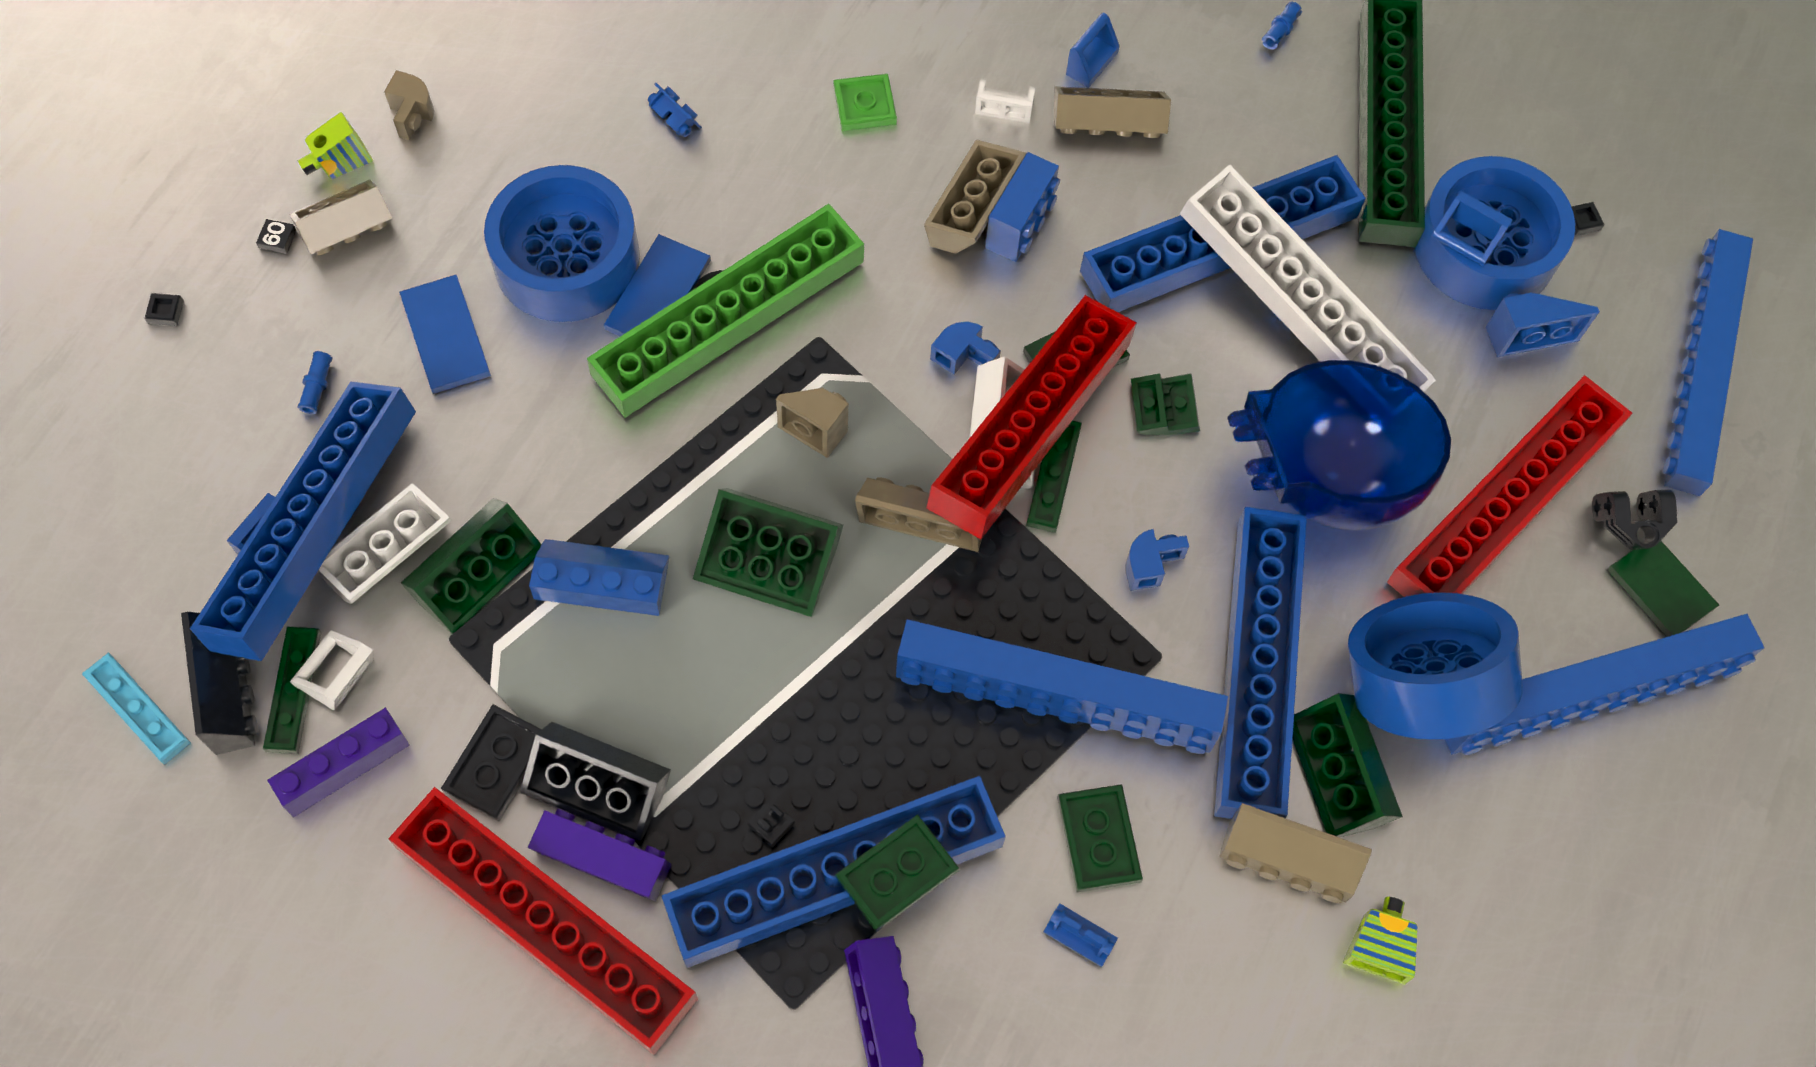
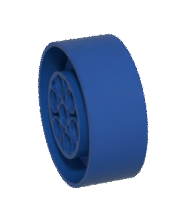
[1414,156,1575,310]
[484,165,640,322]
[1348,592,1523,739]

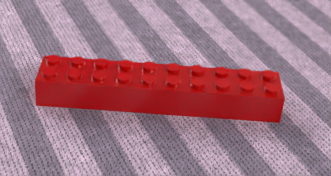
[926,295,1137,539]
[1387,375,1633,597]
[388,787,698,1055]

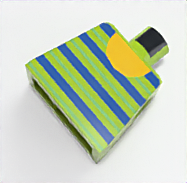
[297,112,373,179]
[1343,897,1418,984]

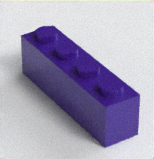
[267,707,410,818]
[527,809,672,902]
[844,936,924,1067]

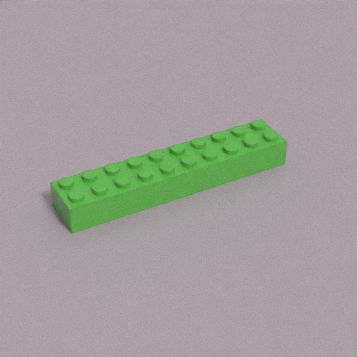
[587,203,864,418]

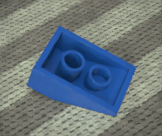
[1485,292,1600,358]

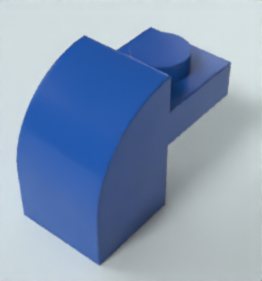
[930,322,1001,375]
[1125,529,1189,591]

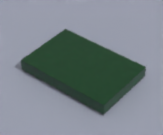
[1607,541,1719,637]
[1057,784,1143,893]
[835,814,959,932]

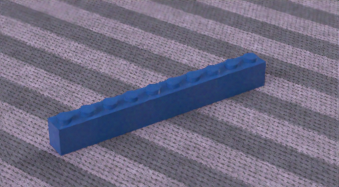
[1663,229,1753,496]

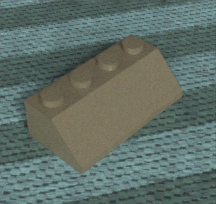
[1054,86,1171,138]
[924,140,1027,254]
[855,477,982,552]
[1219,803,1372,903]

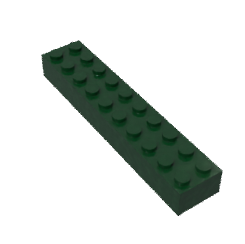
[1359,0,1425,247]

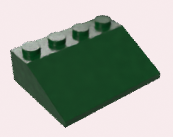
[693,488,844,617]

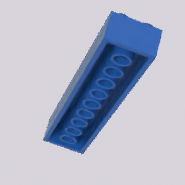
[1080,155,1366,312]
[190,381,416,661]
[1214,507,1307,819]
[1445,614,1765,756]
[896,619,1228,754]
[661,776,1006,968]

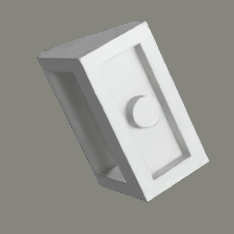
[290,630,373,711]

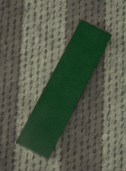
[1026,420,1082,533]
[263,626,321,754]

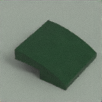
[1131,373,1200,435]

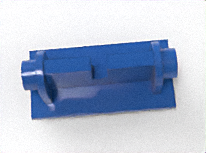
[648,83,702,137]
[1043,903,1118,967]

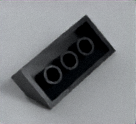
[181,612,258,755]
[520,722,671,842]

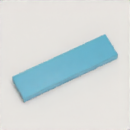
[82,652,191,765]

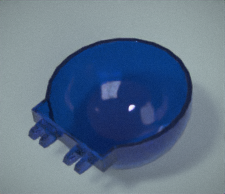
[1227,360,1451,531]

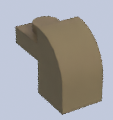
[384,70,434,140]

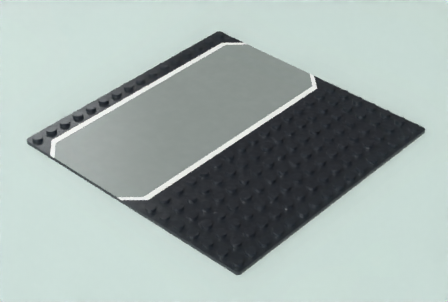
[449,337,1162,1010]

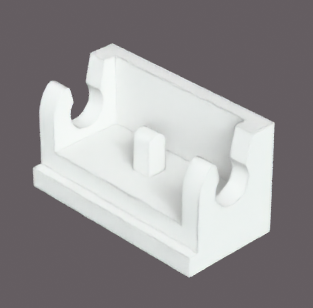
[975,79,1036,123]

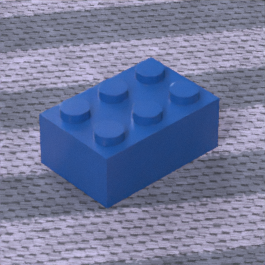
[985,152,1060,262]

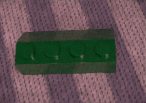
[401,498,542,634]
[1293,693,1403,838]

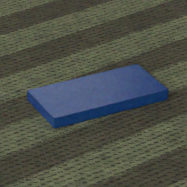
[604,234,711,336]
[399,274,491,394]

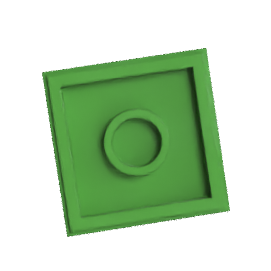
[833,74,897,131]

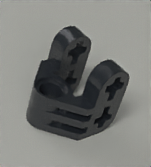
[1592,490,1678,550]

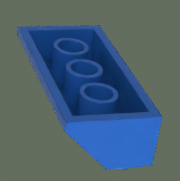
[529,539,670,616]

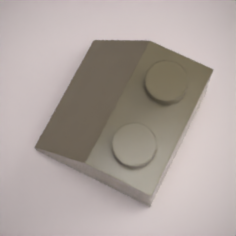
[776,388,849,458]

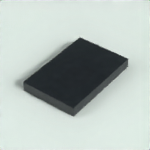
[441,704,542,821]

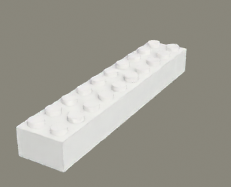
[1180,165,1436,428]

